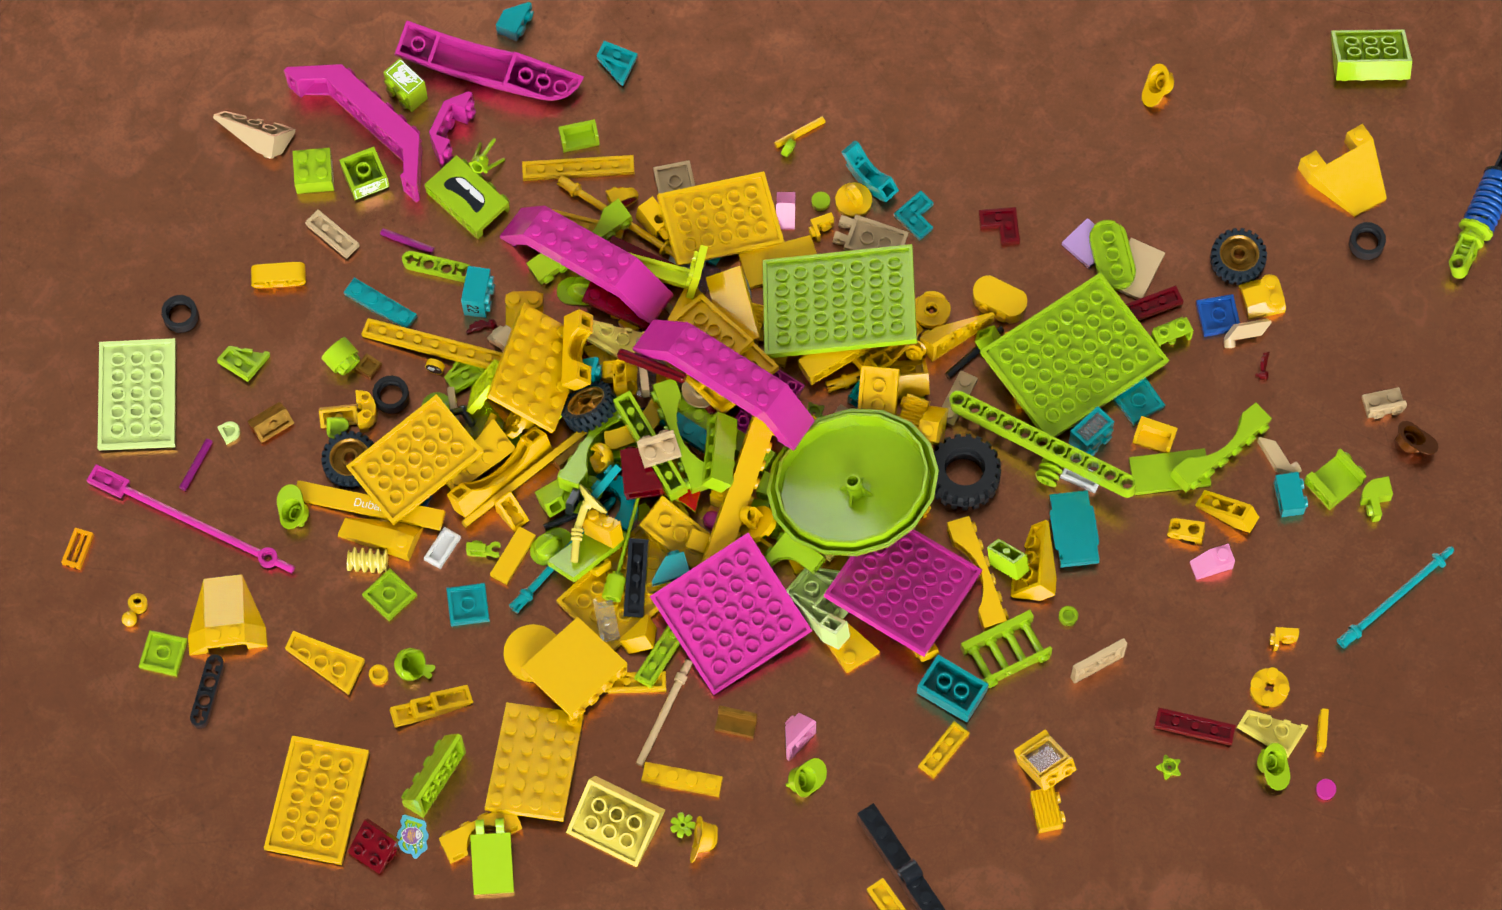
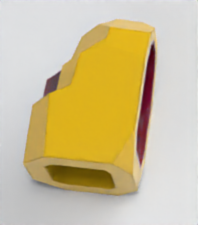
[605,186,639,207]

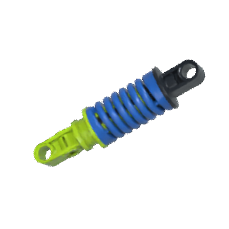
[1449,150,1502,279]

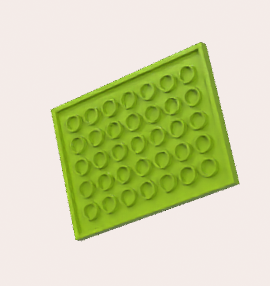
[763,244,917,358]
[980,272,1169,437]

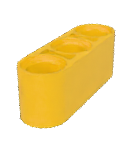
[251,262,306,288]

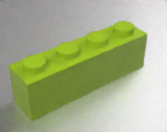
[702,412,738,493]

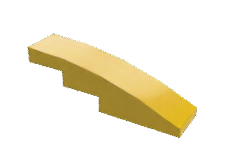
[389,685,473,728]

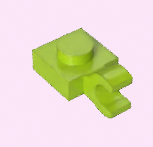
[466,540,501,558]

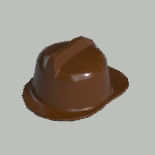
[1395,421,1439,454]

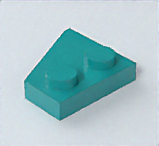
[596,41,638,86]
[591,463,622,499]

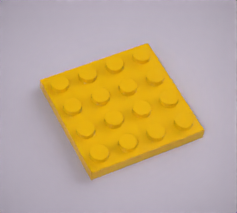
[663,295,754,392]

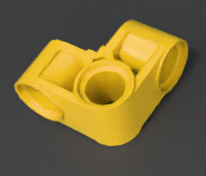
[602,359,638,397]

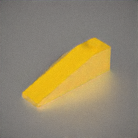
[920,312,995,362]
[338,518,424,561]
[1011,520,1057,601]

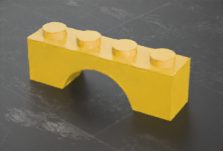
[561,309,593,391]
[439,812,522,864]

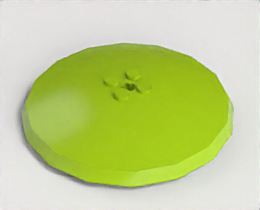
[767,409,939,556]

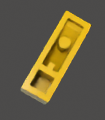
[1195,490,1259,533]

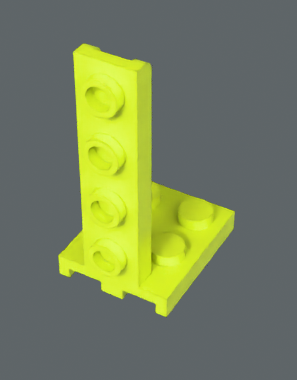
[628,245,708,299]
[466,359,562,419]

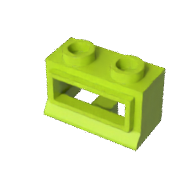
[1151,317,1194,348]

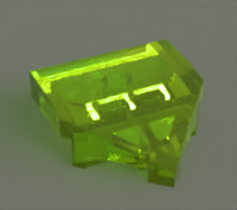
[465,401,504,438]

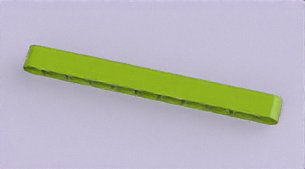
[949,391,1136,498]

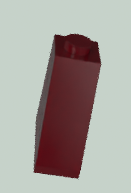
[620,446,665,500]

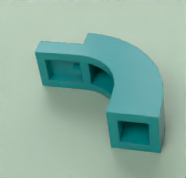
[841,140,899,202]
[596,473,639,533]

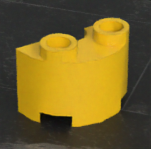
[355,390,378,433]

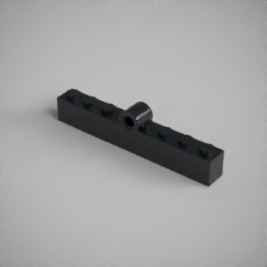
[857,803,945,910]

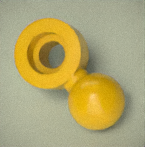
[122,593,148,627]

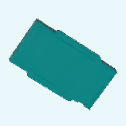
[1049,490,1100,568]

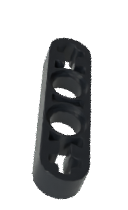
[190,654,225,729]

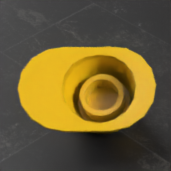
[1142,64,1174,107]
[690,816,718,863]

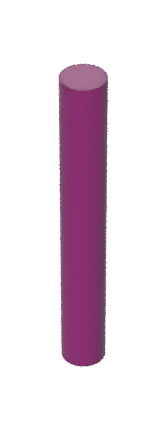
[380,228,435,254]
[179,438,213,491]

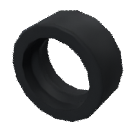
[1349,222,1386,260]
[161,295,199,333]
[372,375,410,414]

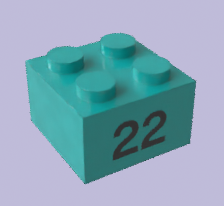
[461,266,495,318]

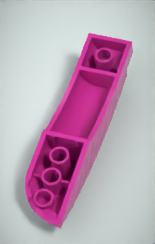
[394,20,584,101]

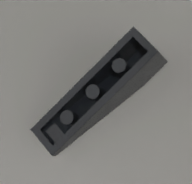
[624,538,650,618]

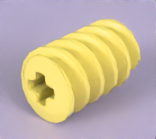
[347,547,388,573]

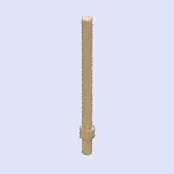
[636,659,692,767]

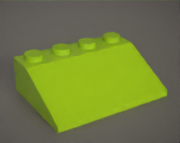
[1331,29,1412,81]
[401,734,466,818]

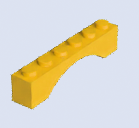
[447,426,553,518]
[946,516,1009,632]

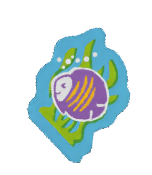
[396,815,429,859]

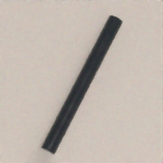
[945,326,1004,379]
[543,494,615,531]

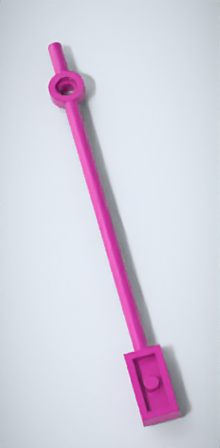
[87,464,295,573]

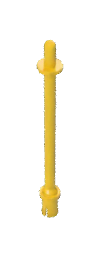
[557,175,674,258]

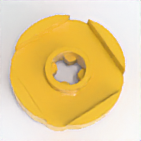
[915,291,951,329]
[1250,667,1290,708]

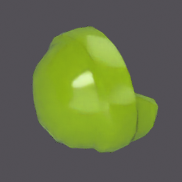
[394,648,435,681]

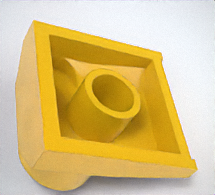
[1239,274,1286,320]
[505,291,544,328]

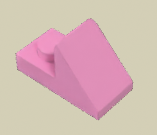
[776,192,795,230]

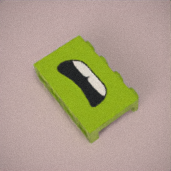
[424,155,510,239]

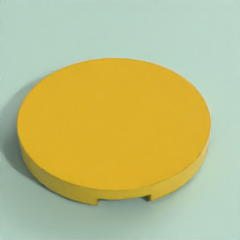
[504,624,557,682]

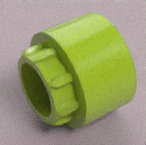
[321,337,360,375]

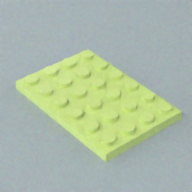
[98,338,176,451]

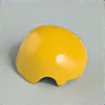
[589,442,614,474]

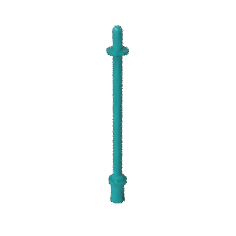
[509,497,616,614]
[1337,546,1454,649]

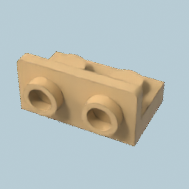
[1361,387,1407,419]
[637,430,682,468]

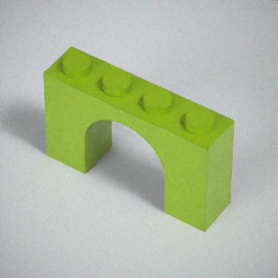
[764,531,826,575]

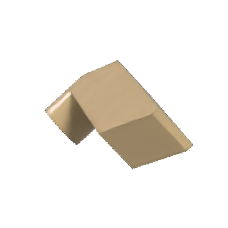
[1224,319,1272,348]
[1257,437,1302,474]

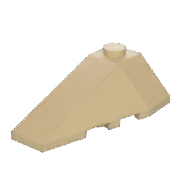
[213,111,296,158]

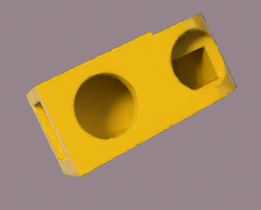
[1167,518,1205,545]

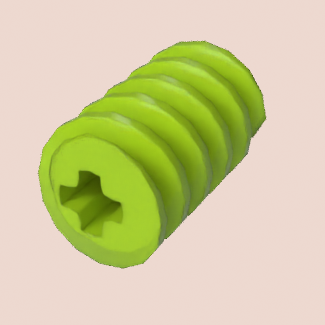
[1035,450,1064,487]

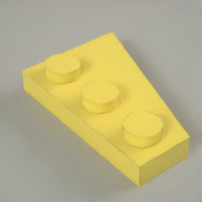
[586,320,645,359]
[1237,710,1308,758]

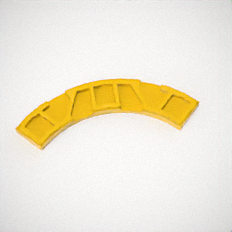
[604,374,669,451]

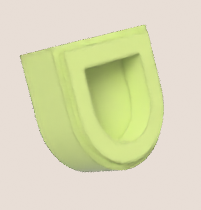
[217,421,240,445]

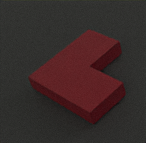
[979,207,1020,245]

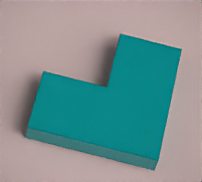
[894,190,934,241]

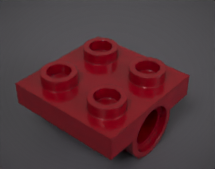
[348,818,399,874]

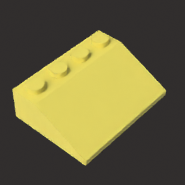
[566,776,665,867]

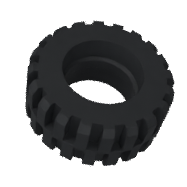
[933,434,1001,511]

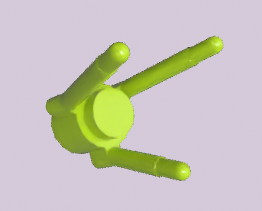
[469,138,505,173]

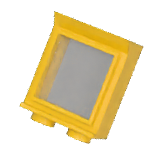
[1014,729,1076,791]

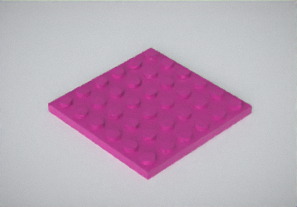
[824,529,982,657]
[650,533,812,695]

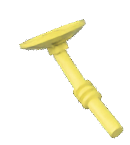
[570,484,607,563]

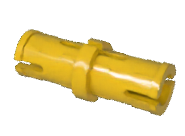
[825,370,861,393]

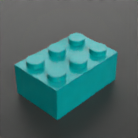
[917,655,988,723]

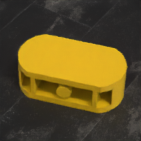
[972,275,1027,324]

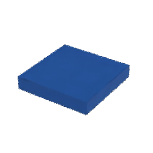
[1196,294,1240,337]

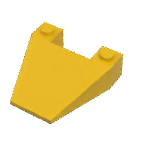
[1298,124,1387,217]

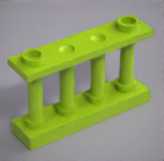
[960,610,1052,688]

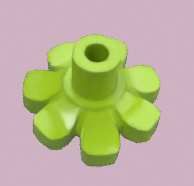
[670,812,696,838]

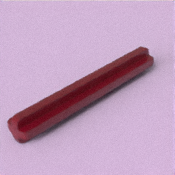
[617,349,687,383]

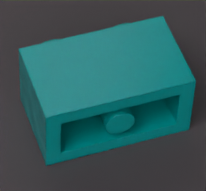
[1273,472,1308,517]

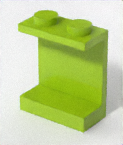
[1304,448,1366,510]

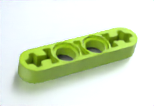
[402,251,470,282]

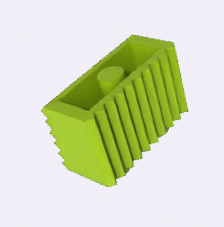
[987,539,1030,580]

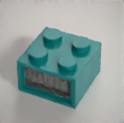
[1068,406,1114,456]

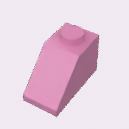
[1190,544,1235,580]

